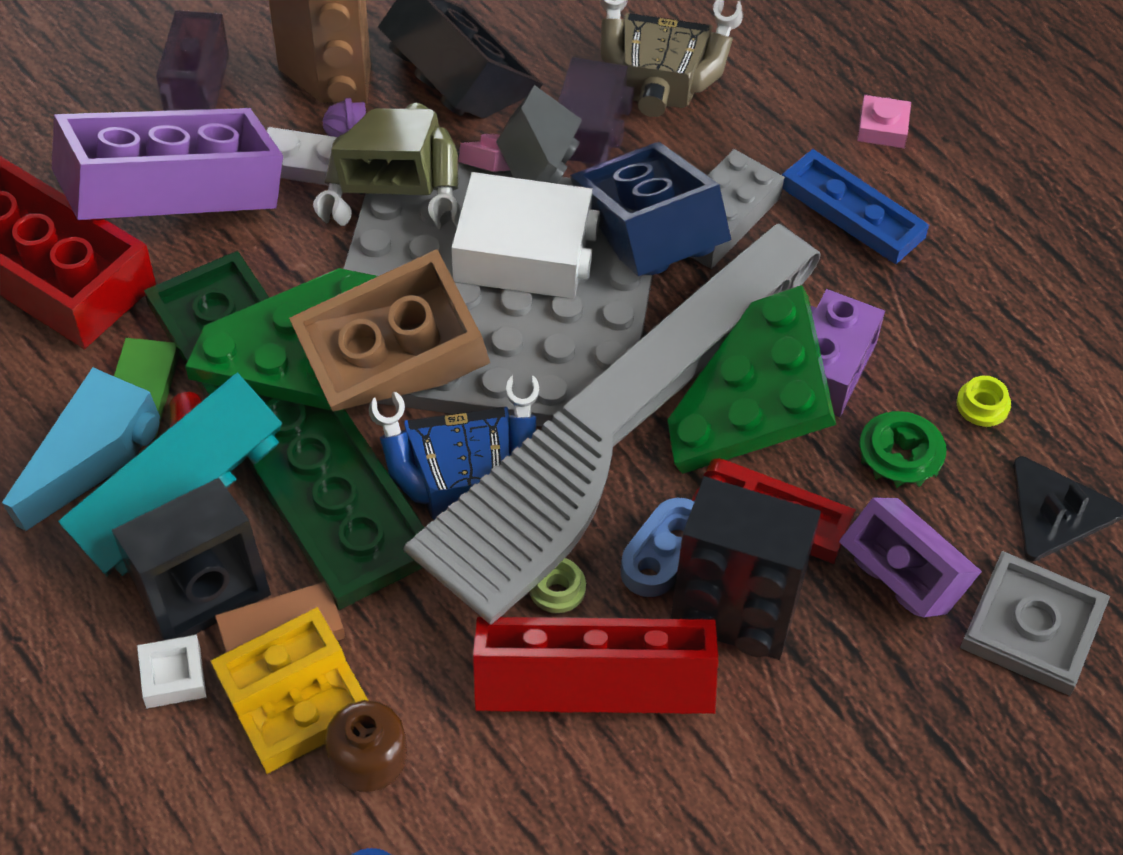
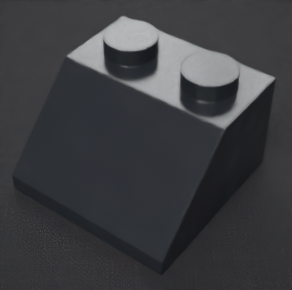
[112,477,271,641]

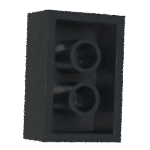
[671,476,821,660]

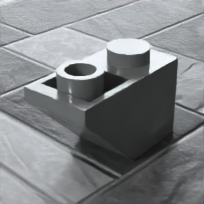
[496,85,582,184]

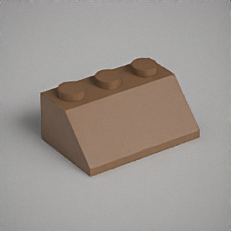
[269,0,371,104]

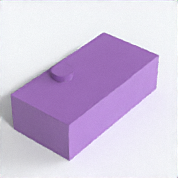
[52,108,283,220]

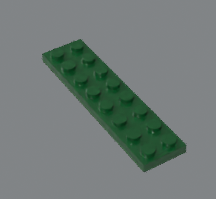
[144,250,425,610]

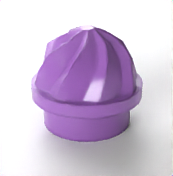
[323,98,366,137]

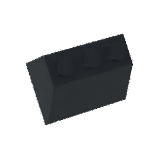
[378,0,543,118]

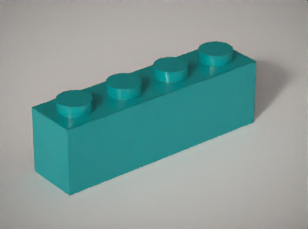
[58,372,283,577]

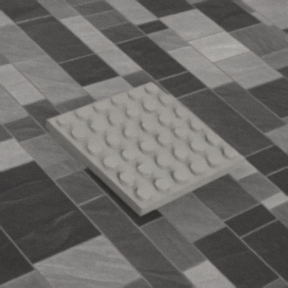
[344,163,652,438]

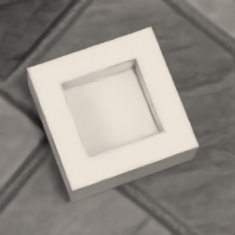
[137,635,207,709]

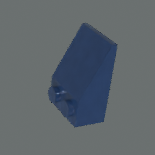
[570,141,732,276]

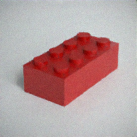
[0,156,156,350]

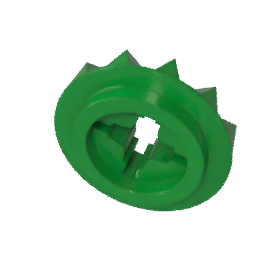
[858,411,947,489]

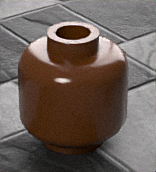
[325,700,407,793]

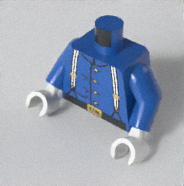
[369,375,539,520]

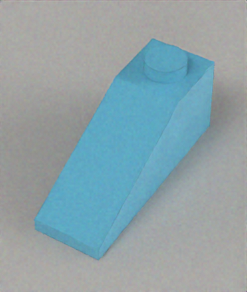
[2,367,160,531]

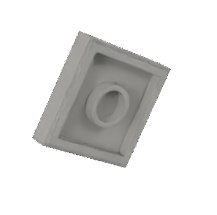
[960,551,1110,696]

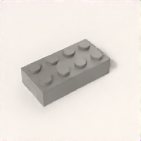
[691,149,784,269]

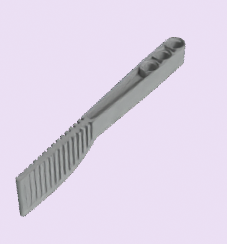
[403,224,821,625]

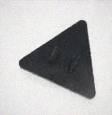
[1013,456,1123,561]

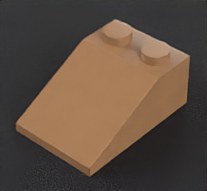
[289,249,490,412]

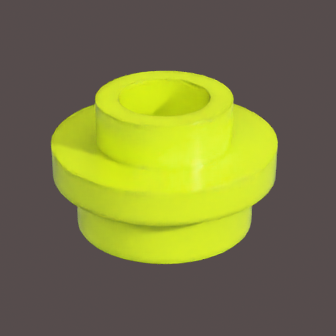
[956,376,1011,427]

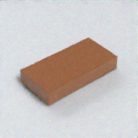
[215,582,345,653]

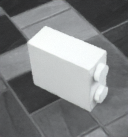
[452,172,600,299]

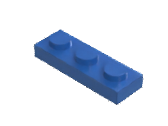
[782,149,929,264]

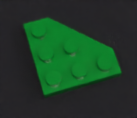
[185,268,378,413]
[667,285,837,474]

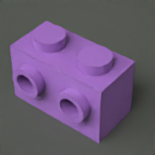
[810,289,885,417]
[839,498,982,618]

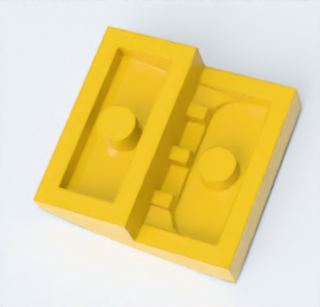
[211,607,369,774]

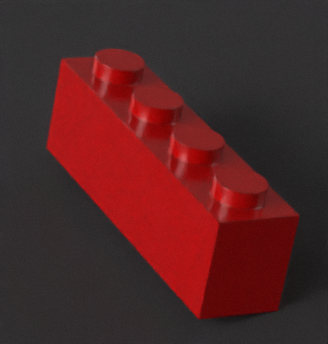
[473,617,718,714]

